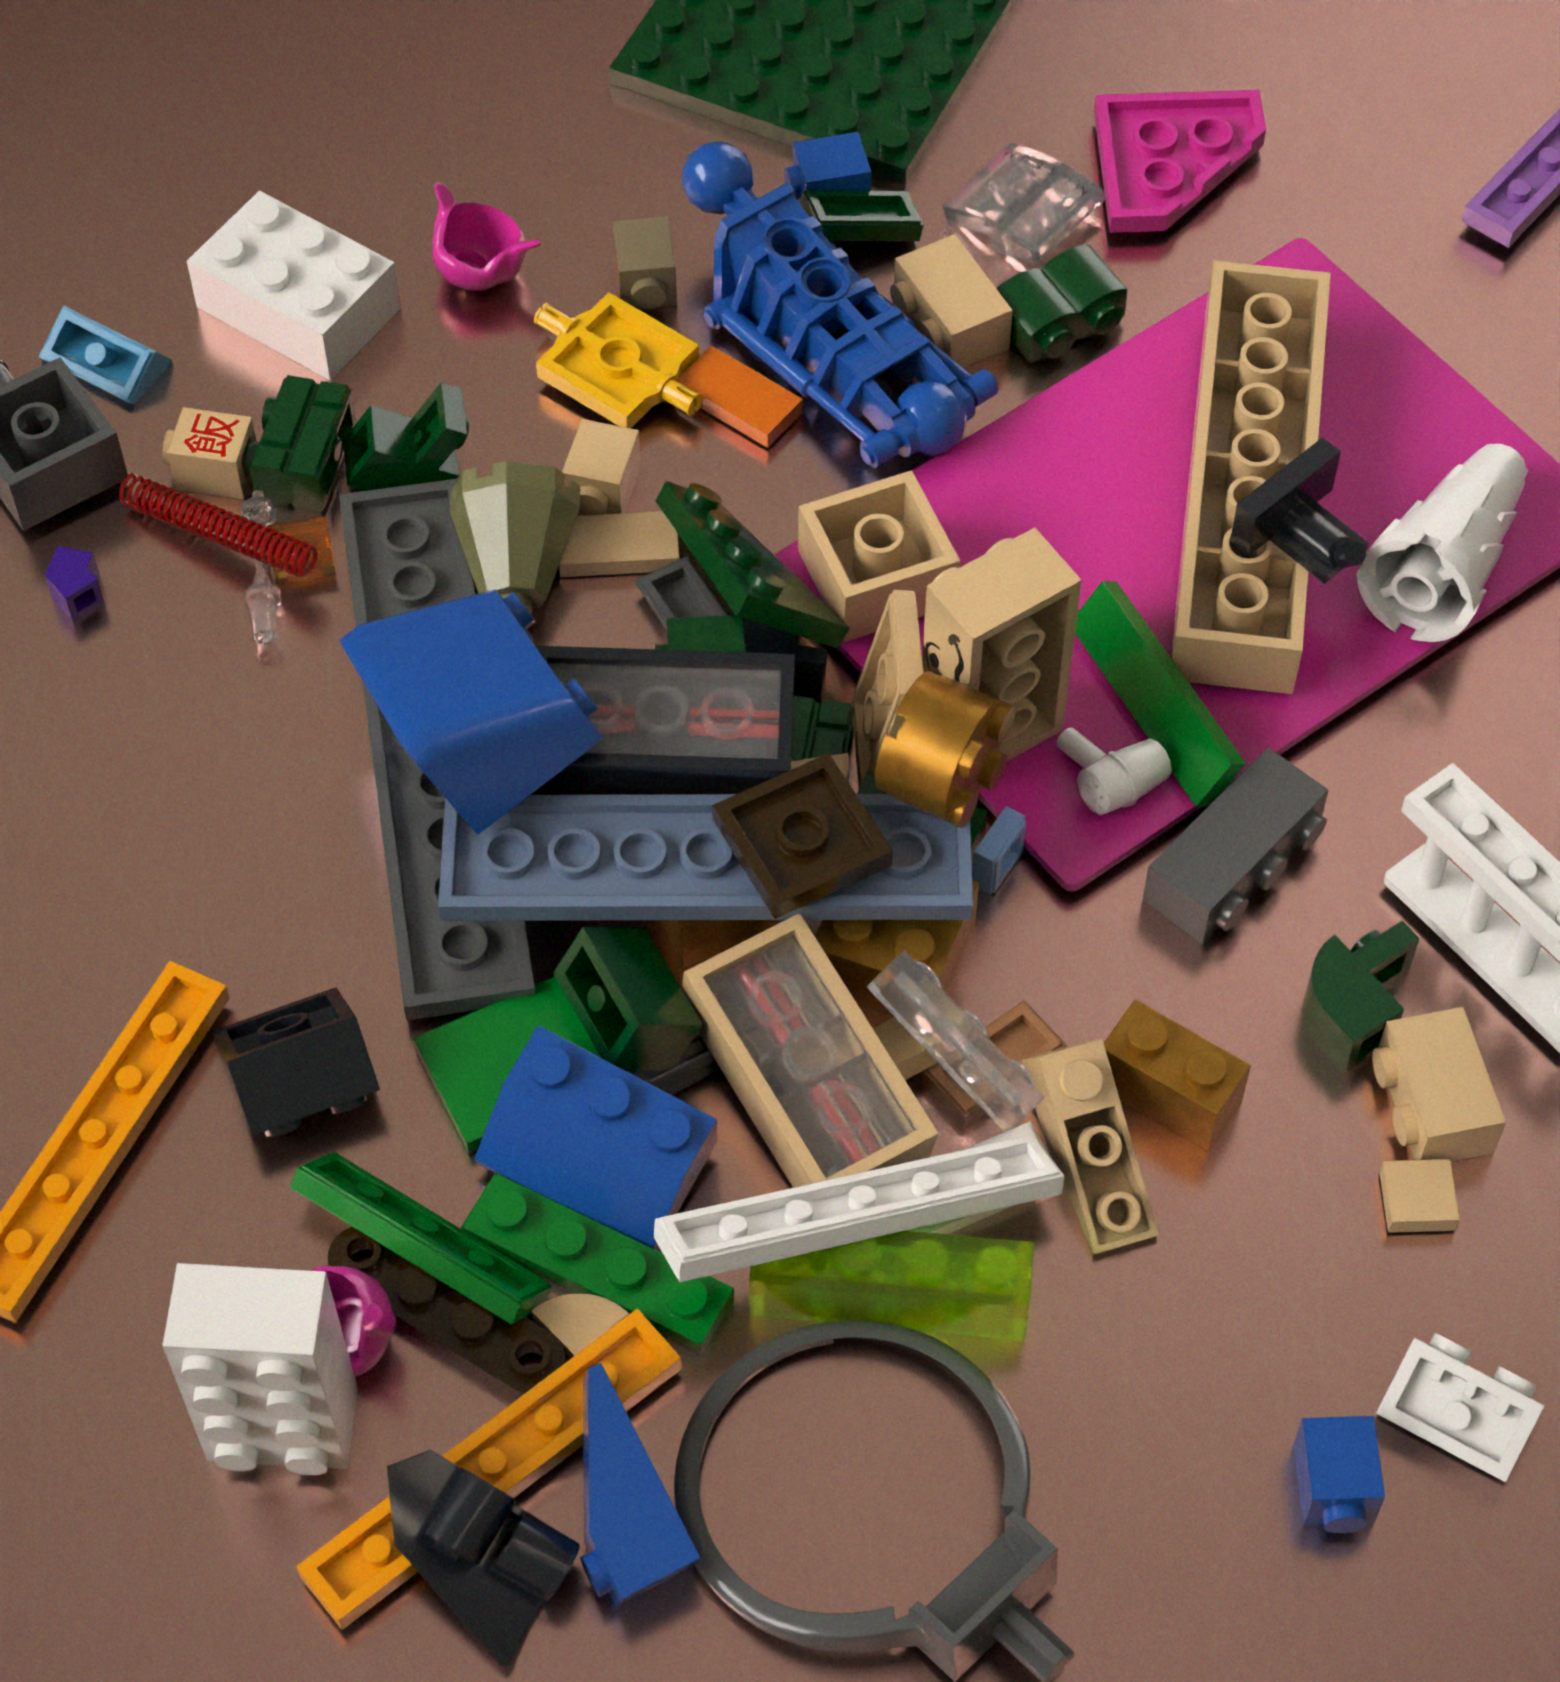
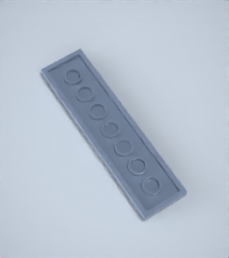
[438,794,973,921]

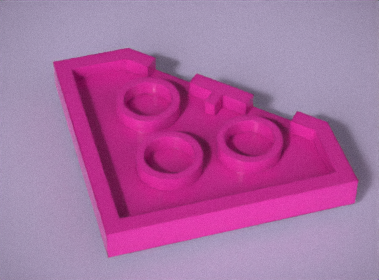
[1094,90,1266,233]

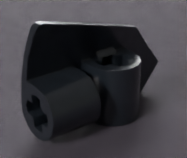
[386,1449,580,1667]

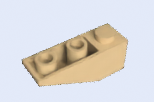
[1022,1039,1159,1254]

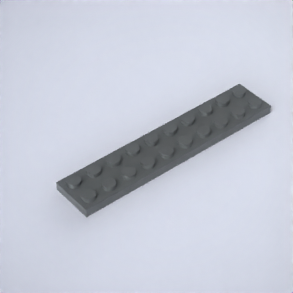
[339,479,536,1020]

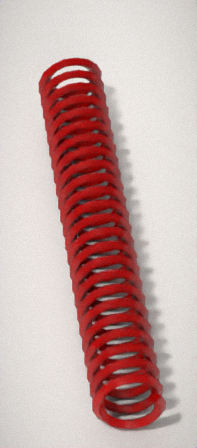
[119,473,318,577]

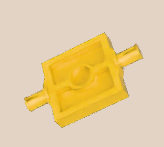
[534,292,703,428]

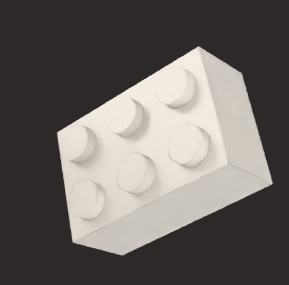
[187,190,401,381]

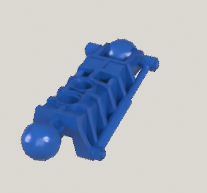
[681,141,998,468]

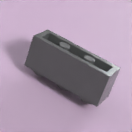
[1142,747,1329,945]

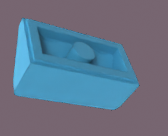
[39,305,172,405]

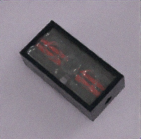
[531,646,795,795]

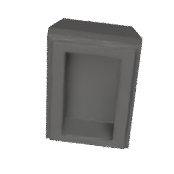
[635,556,729,629]

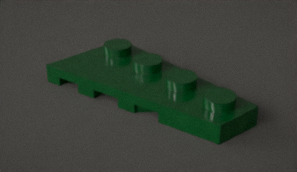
[655,481,850,648]

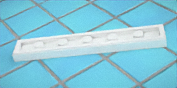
[654,1134,1065,1283]

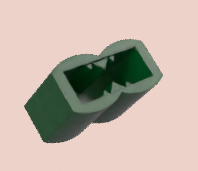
[996,245,1127,363]

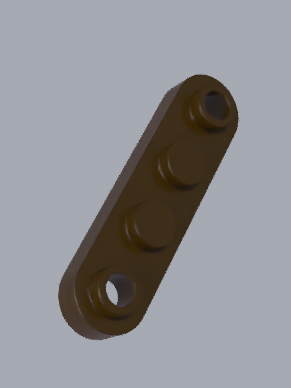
[328,1227,566,1400]

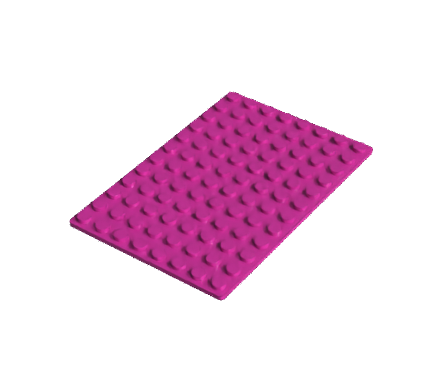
[774,238,1560,891]

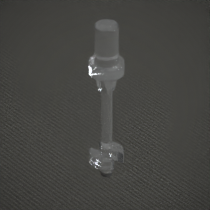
[241,490,282,645]

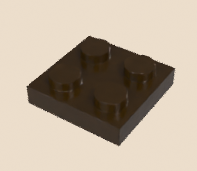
[712,753,893,919]

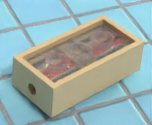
[682,914,938,1188]

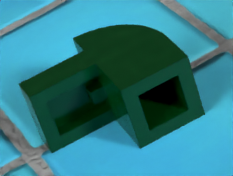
[343,382,469,491]
[1303,920,1420,1074]

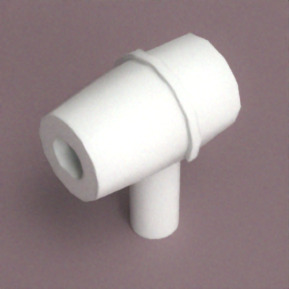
[1057,727,1172,815]

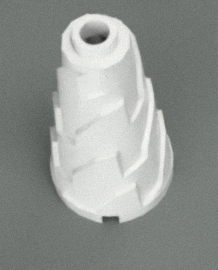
[1356,444,1528,642]

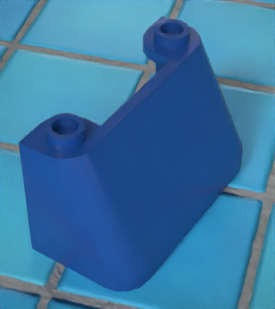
[339,589,604,835]

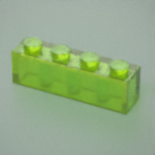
[749,1231,1034,1341]

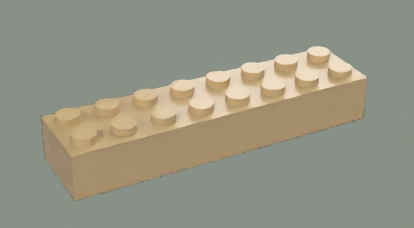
[1171,260,1331,694]

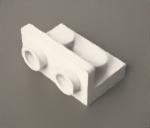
[1376,1333,1545,1482]

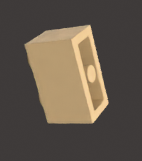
[890,234,1013,368]
[1372,1007,1506,1162]

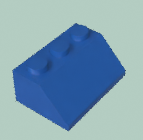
[474,1025,718,1250]

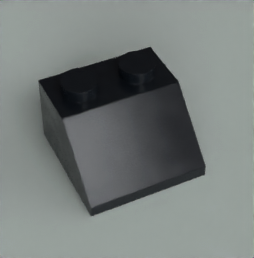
[212,987,380,1137]

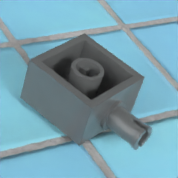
[0,357,128,531]

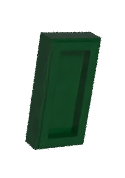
[800,190,924,241]

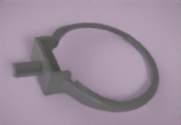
[674,1320,1075,1682]

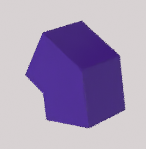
[45,546,104,621]

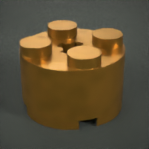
[875,671,1016,828]

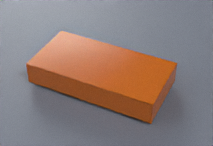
[678,345,803,448]

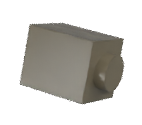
[612,216,677,309]

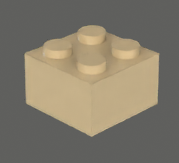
[798,470,960,642]

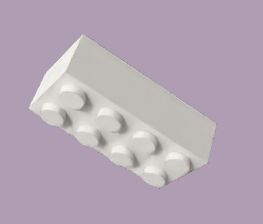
[163,1263,358,1475]

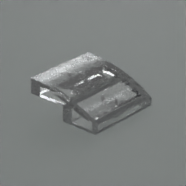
[942,143,1106,264]

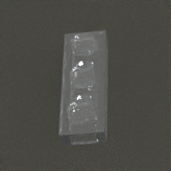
[867,950,1045,1132]

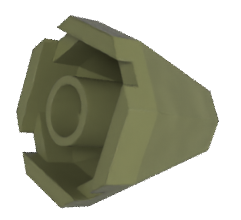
[450,461,580,613]

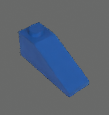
[580,1363,700,1607]

